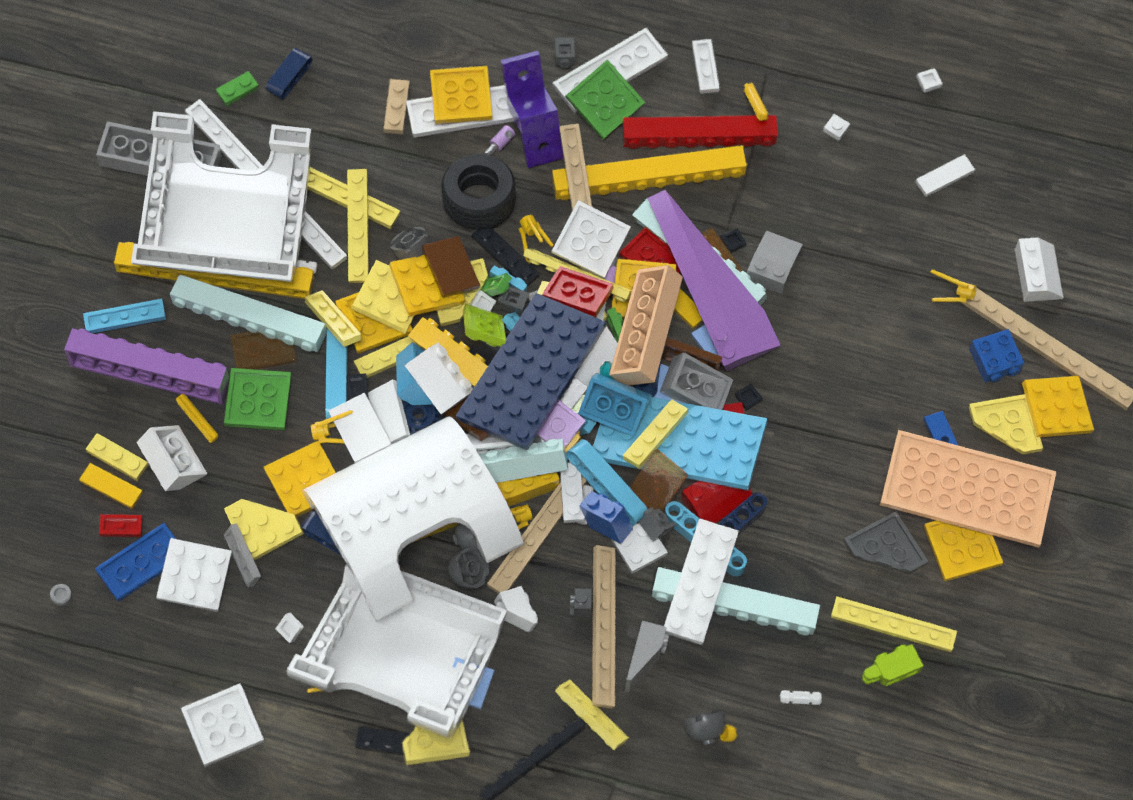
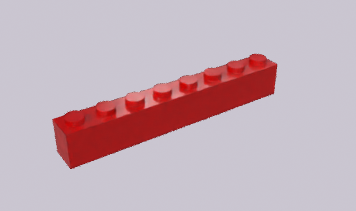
[623,115,778,149]

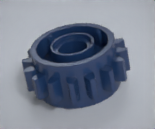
[402,401,441,435]

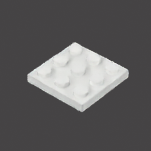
[551,200,631,279]
[156,538,232,612]
[181,684,264,767]

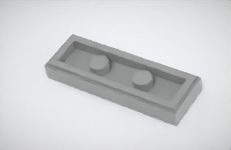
[224,523,261,588]

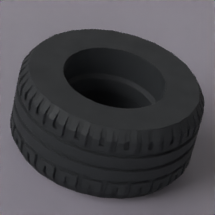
[441,154,516,229]

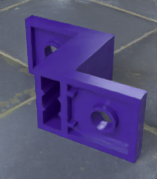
[501,51,564,168]

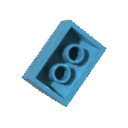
[396,342,433,405]
[578,373,652,437]

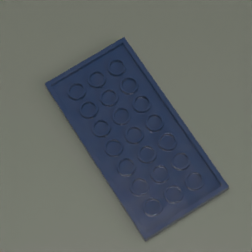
[456,293,606,450]

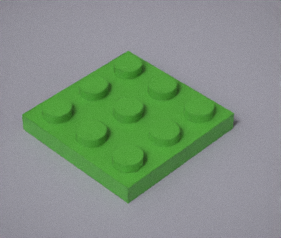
[565,59,645,140]
[224,368,292,431]

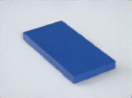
[95,523,176,602]

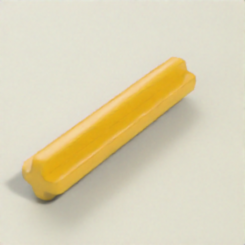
[744,83,768,121]
[176,394,218,443]

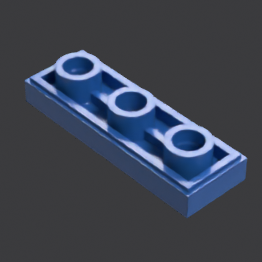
[923,411,958,445]

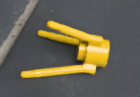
[519,215,554,264]
[930,270,977,304]
[311,410,353,444]
[510,504,532,530]

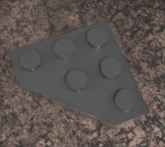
[843,511,929,573]

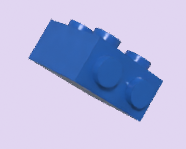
[969,329,1024,383]
[580,491,633,544]

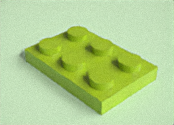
[463,304,506,347]

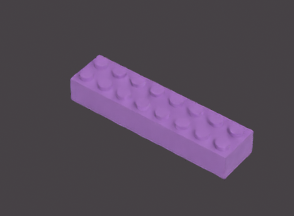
[64,328,229,405]

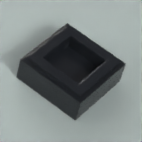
[720,228,747,254]
[735,383,763,411]

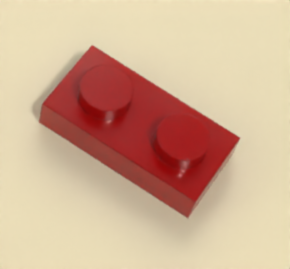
[99,514,143,537]

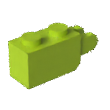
[862,644,923,686]

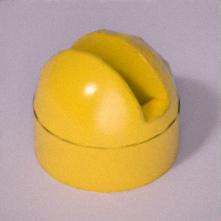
[720,725,737,742]

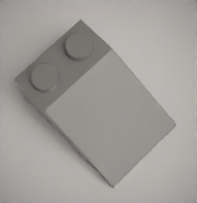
[747,231,803,294]
[660,353,733,410]
[625,621,669,693]

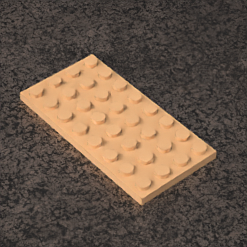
[880,430,1056,548]

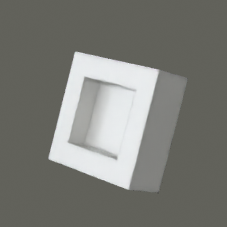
[916,68,942,93]
[823,114,850,141]
[470,290,496,311]
[276,613,304,643]

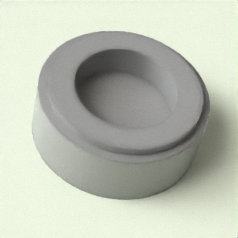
[50,584,72,606]

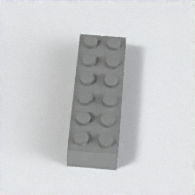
[96,122,222,176]

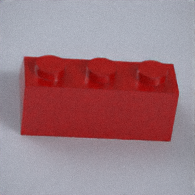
[681,480,752,524]

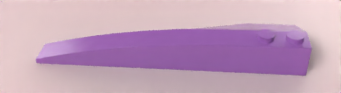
[648,190,781,371]

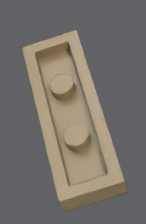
[384,79,409,134]

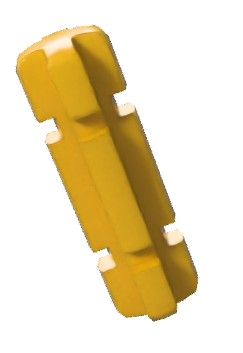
[336,299,362,333]

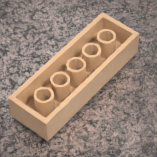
[609,265,682,385]

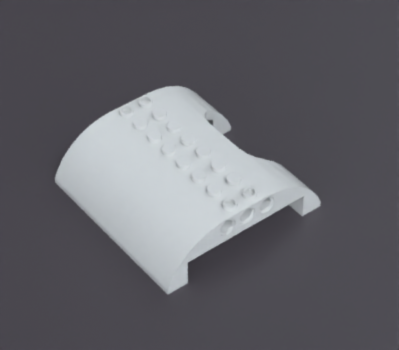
[131,111,311,282]
[302,416,524,621]
[287,564,507,738]

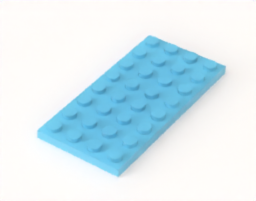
[593,397,767,490]

